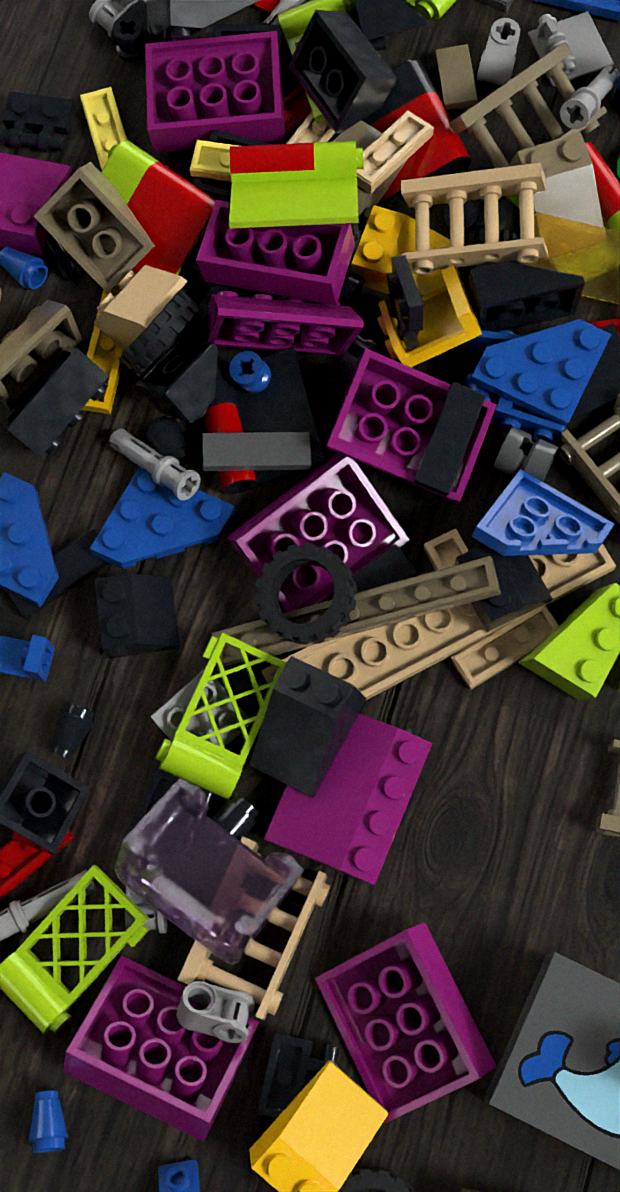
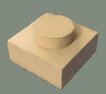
[424,529,468,571]

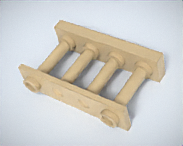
[401,162,548,275]
[177,836,330,1020]

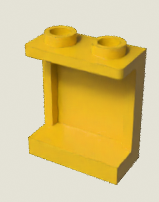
[377,265,482,367]

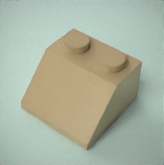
[94,265,188,351]

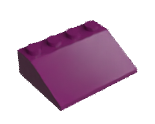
[145,31,286,153]
[0,152,72,256]
[206,291,364,356]
[326,348,497,503]
[227,453,410,612]
[264,714,433,885]
[315,922,497,1124]
[63,956,259,1142]

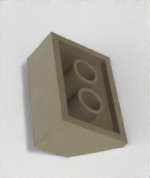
[0,300,83,409]

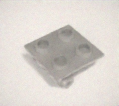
[528,11,614,86]
[150,670,253,747]

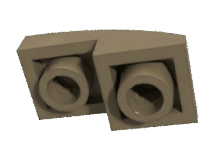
[436,44,477,110]

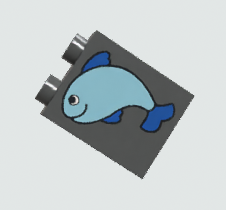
[483,952,620,1170]

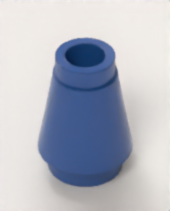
[0,246,48,289]
[28,1091,68,1153]

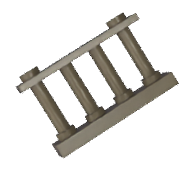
[449,42,607,168]
[557,394,620,524]

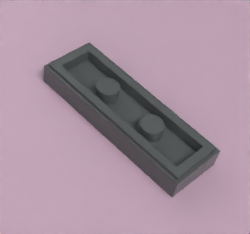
[203,432,311,471]

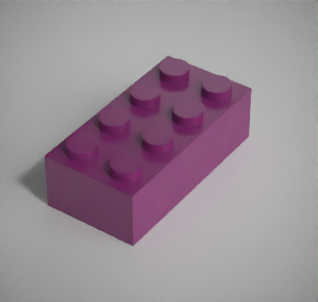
[196,200,355,305]

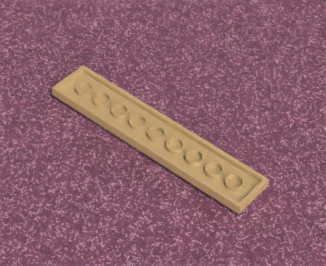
[261,544,616,700]

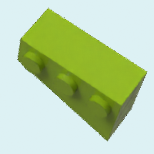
[518,583,620,700]

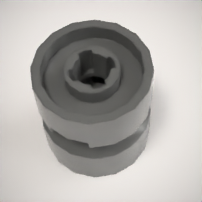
[493,427,559,482]

